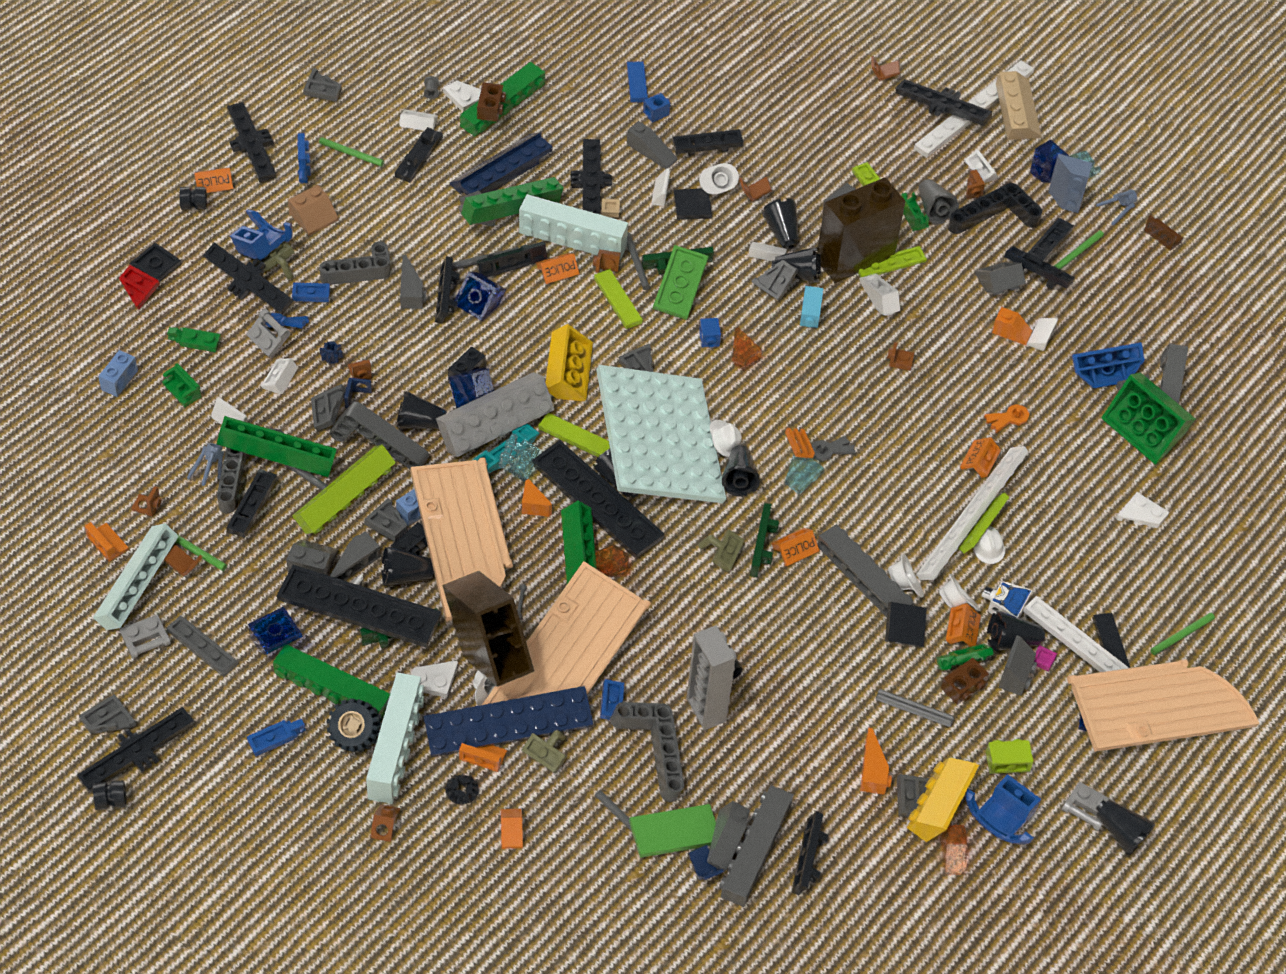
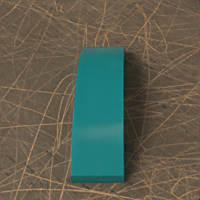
[472,423,539,472]

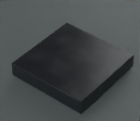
[673,188,712,220]
[129,243,182,282]
[885,602,927,648]

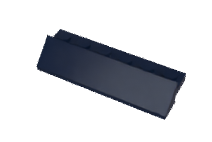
[450,132,553,195]

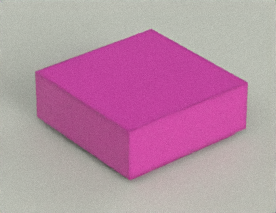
[1034,645,1058,672]

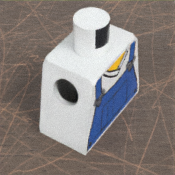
[982,581,1032,618]

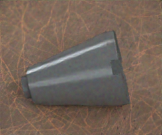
[918,179,959,224]

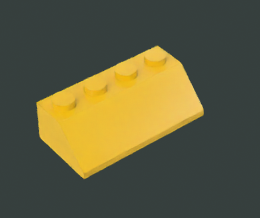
[545,324,593,401]
[907,758,979,842]

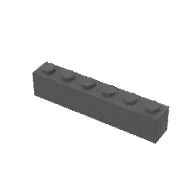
[817,524,914,618]
[719,785,794,907]

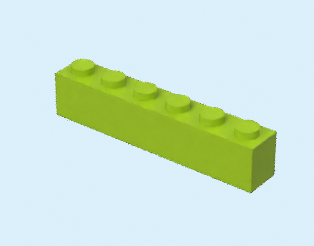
[292,444,396,534]

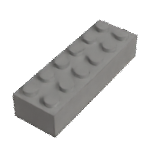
[436,372,554,457]
[686,625,736,730]

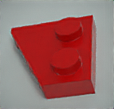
[119,265,160,310]

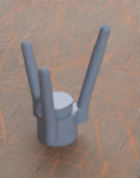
[1096,189,1137,225]
[187,443,224,486]

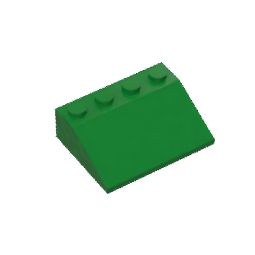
[1101,372,1196,465]

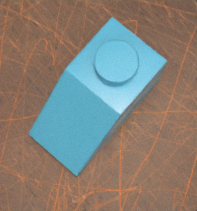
[800,286,823,328]

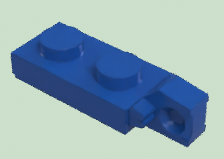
[246,719,306,757]

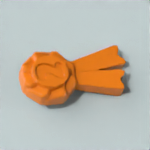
[984,404,1029,433]

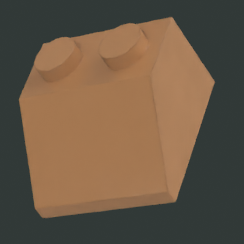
[288,185,339,236]

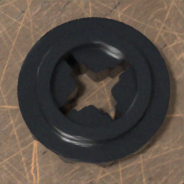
[445,773,479,805]

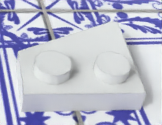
[443,81,481,112]
[1116,492,1169,528]
[411,661,458,698]

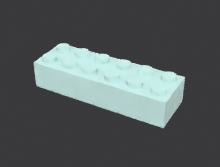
[519,195,628,260]
[366,672,425,804]

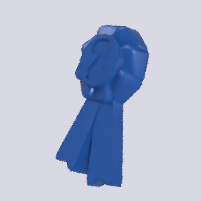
[265,313,309,328]

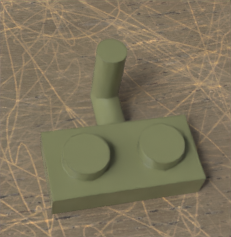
[261,241,295,279]
[698,530,744,572]
[521,730,567,773]

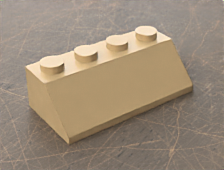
[996,71,1041,140]

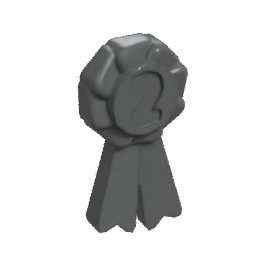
[812,436,856,462]

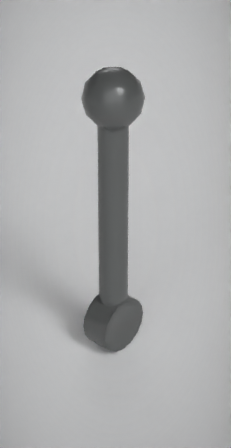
[517,584,527,620]

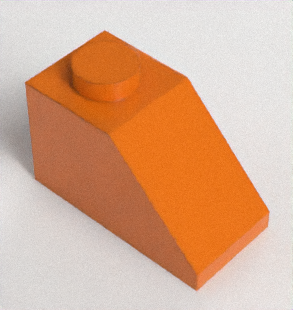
[992,307,1032,345]

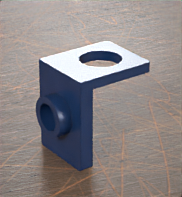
[343,378,372,409]
[688,845,724,880]

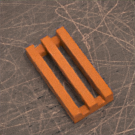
[785,428,815,458]

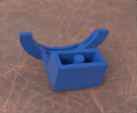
[230,209,293,260]
[965,774,1041,845]

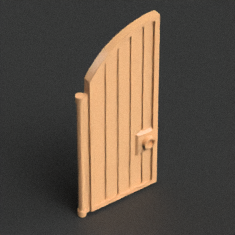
[410,458,513,621]
[482,562,651,705]
[1067,659,1260,752]

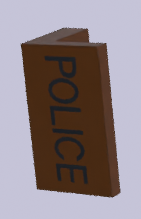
[1144,215,1183,251]

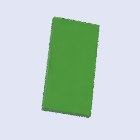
[652,245,709,320]
[629,804,716,858]

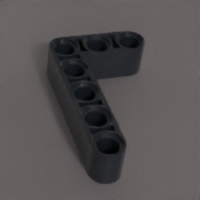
[948,183,1043,234]

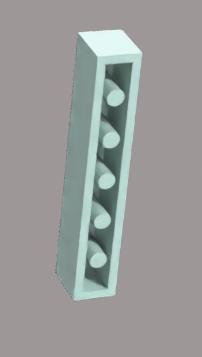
[93,523,178,630]

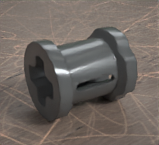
[424,76,439,99]

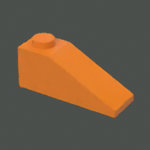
[860,727,892,795]

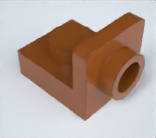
[966,169,985,199]
[593,249,621,273]
[887,342,914,371]

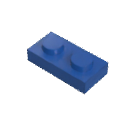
[292,282,330,302]
[600,679,624,720]

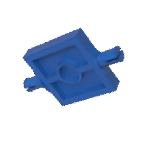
[297,133,311,183]

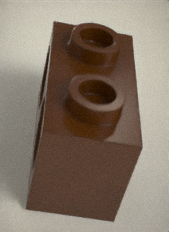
[477,82,506,122]
[941,658,989,705]

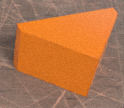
[522,479,552,517]
[501,809,523,849]

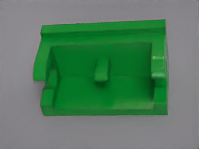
[901,192,929,231]
[162,363,201,408]

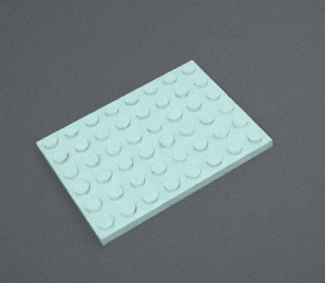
[596,365,726,503]

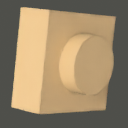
[601,199,620,218]

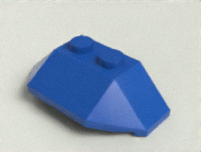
[1072,342,1145,388]

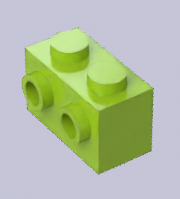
[986,739,1033,774]

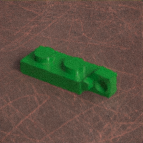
[167,327,221,352]
[936,643,994,670]

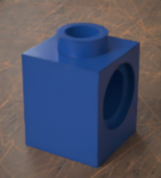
[643,93,671,123]
[699,318,721,347]

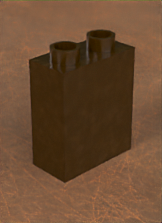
[817,177,905,283]
[442,571,535,687]

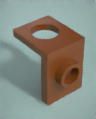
[871,56,900,81]
[739,177,772,202]
[348,360,372,380]
[131,486,162,517]
[164,545,203,577]
[370,804,401,842]

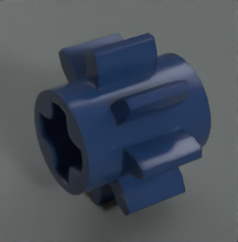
[320,341,343,364]

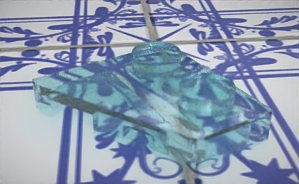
[785,450,824,494]

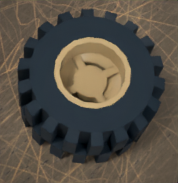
[326,699,382,752]

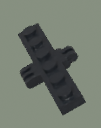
[895,79,992,126]
[227,102,276,182]
[570,139,612,215]
[203,242,294,315]
[77,707,195,793]

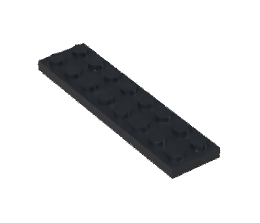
[532,440,665,559]
[276,564,442,648]

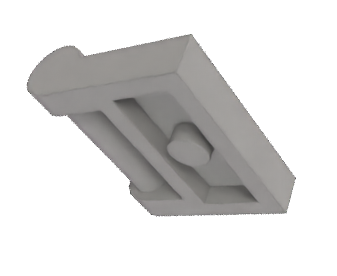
[246,309,290,358]
[119,614,171,659]
[1062,781,1115,831]

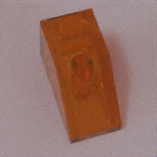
[732,327,762,371]
[595,544,629,577]
[940,825,967,875]

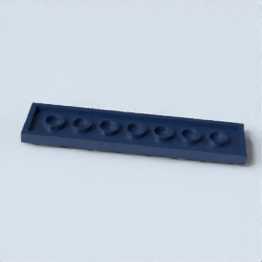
[424,686,593,757]

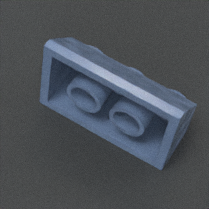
[1048,154,1093,213]

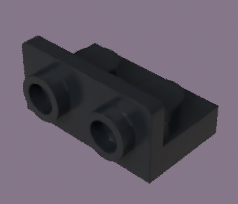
[391,522,428,555]

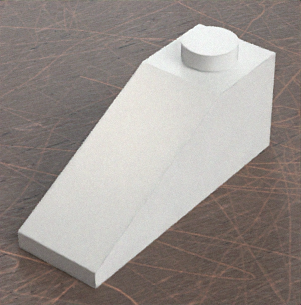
[859,274,900,316]

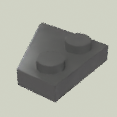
[303,68,342,102]
[751,260,799,300]
[618,343,653,372]
[311,384,346,431]
[364,498,407,541]
[79,694,137,734]
[896,774,930,817]

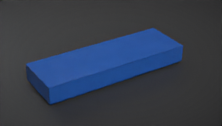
[627,62,647,102]

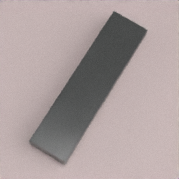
[166,615,238,677]

